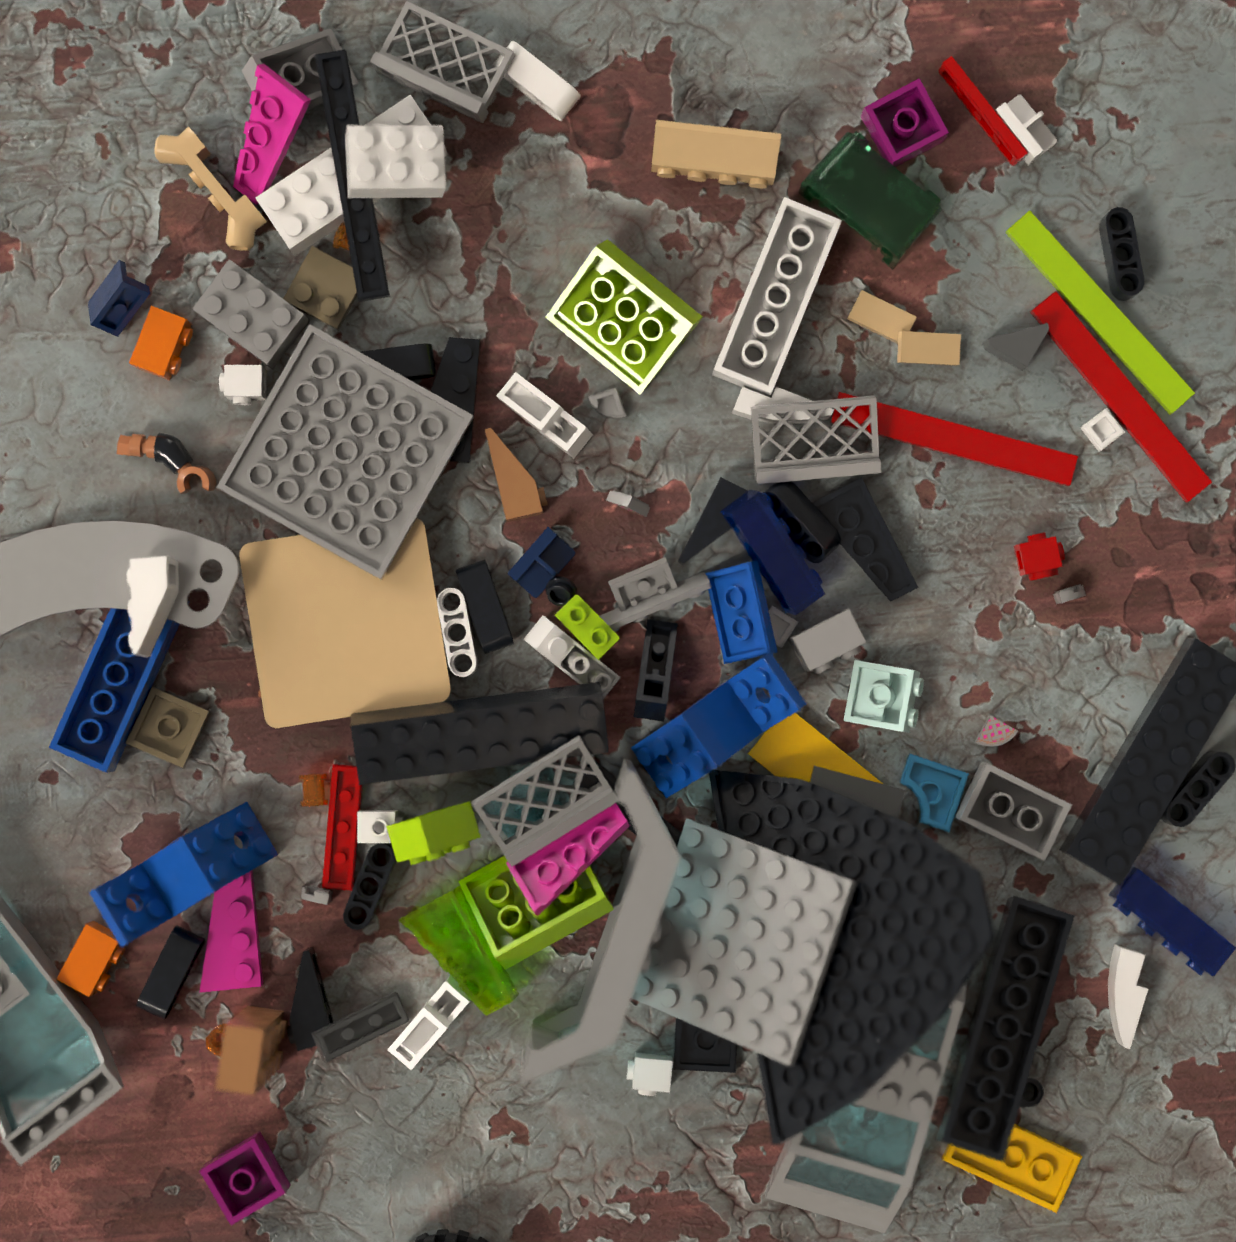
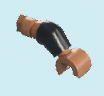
[116,433,216,494]

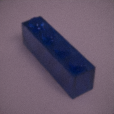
[721,490,825,615]
[1109,867,1236,977]

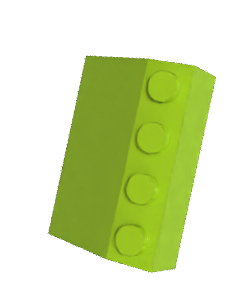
[545,239,703,395]
[458,855,614,970]

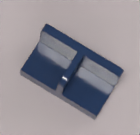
[88,260,150,337]
[507,527,576,598]

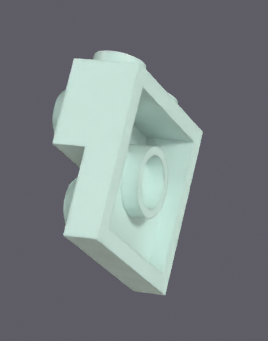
[843,660,924,733]

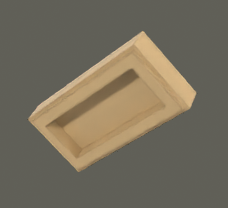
[847,290,917,344]
[897,331,961,366]

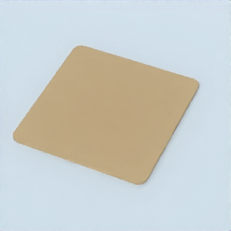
[239,518,451,728]

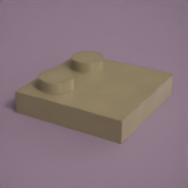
[283,246,357,330]
[126,687,210,769]

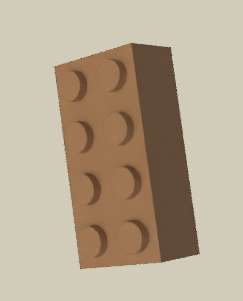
[216,1005,288,1095]

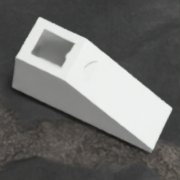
[127,556,179,657]
[524,615,620,699]

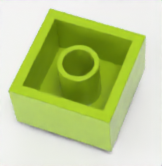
[386,801,481,865]

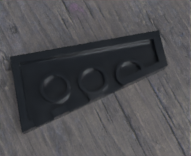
[431,337,481,463]
[812,477,919,602]

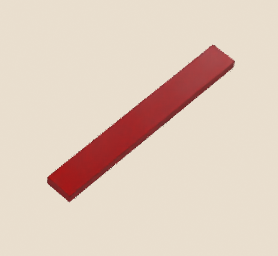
[1030,291,1212,502]
[830,392,1078,487]

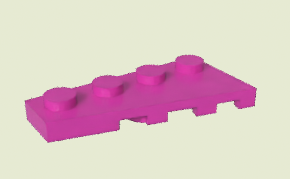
[233,64,311,205]
[506,803,630,917]
[199,871,263,993]

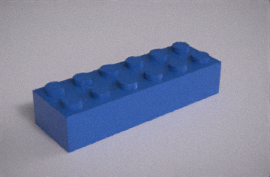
[49,601,190,773]

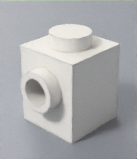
[219,365,267,405]
[357,810,404,843]
[626,1052,673,1096]

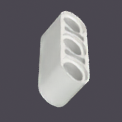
[492,41,581,121]
[437,588,478,677]

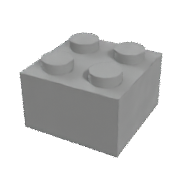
[788,609,866,674]

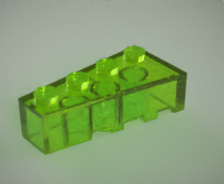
[399,885,519,1016]

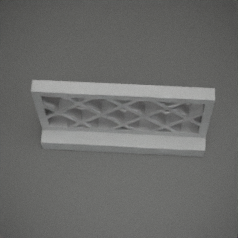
[370,1,515,123]
[751,396,881,484]
[471,736,618,867]

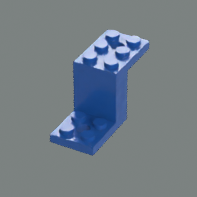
[631,652,807,798]
[89,802,278,947]

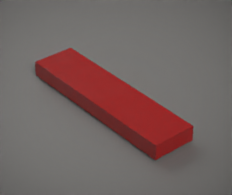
[939,56,1028,166]
[322,764,363,891]

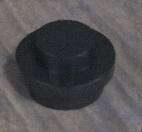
[546,576,577,606]

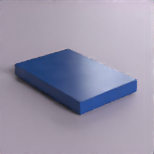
[705,560,778,664]

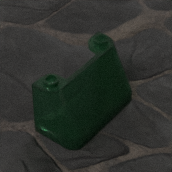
[798,131,942,270]

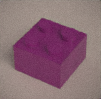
[861,78,949,170]
[199,1131,291,1225]

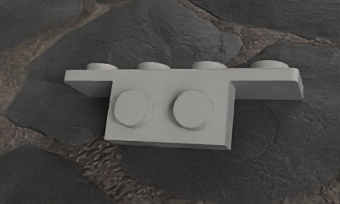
[600,557,712,632]

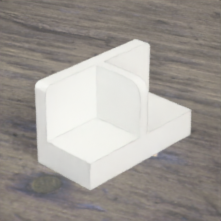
[995,95,1057,165]

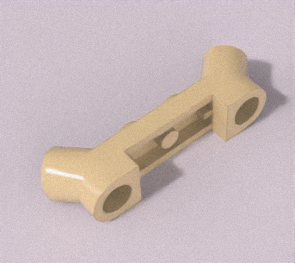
[154,126,267,251]

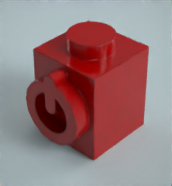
[1014,532,1065,581]

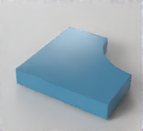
[899,753,969,832]

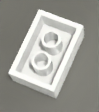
[345,125,446,198]

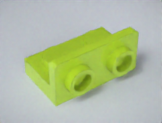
[555,595,619,660]

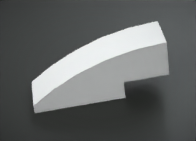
[496,372,593,459]
[732,387,834,424]
[1108,944,1148,1049]
[388,972,476,1070]

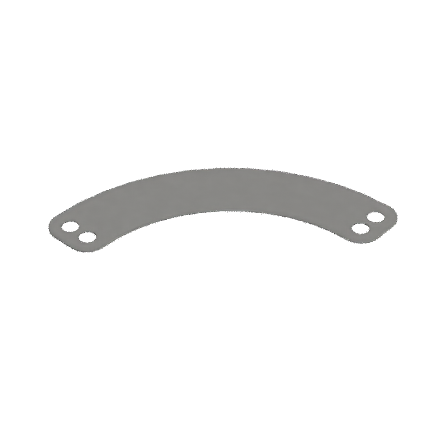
[0,521,239,636]

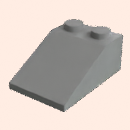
[242,28,359,111]

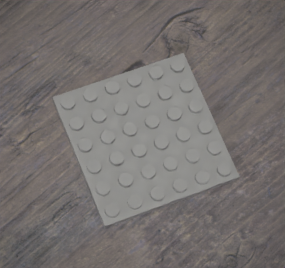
[217,324,474,580]
[632,818,857,1066]

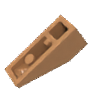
[485,428,548,522]

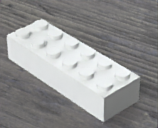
[256,94,448,256]
[712,197,842,397]

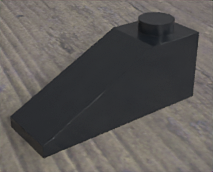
[678,477,756,565]
[633,619,678,722]
[287,947,334,1051]

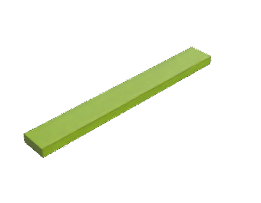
[1005,210,1195,415]

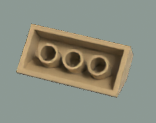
[651,120,781,188]

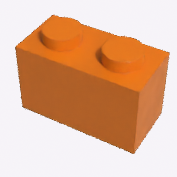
[129,306,193,381]
[56,921,125,997]

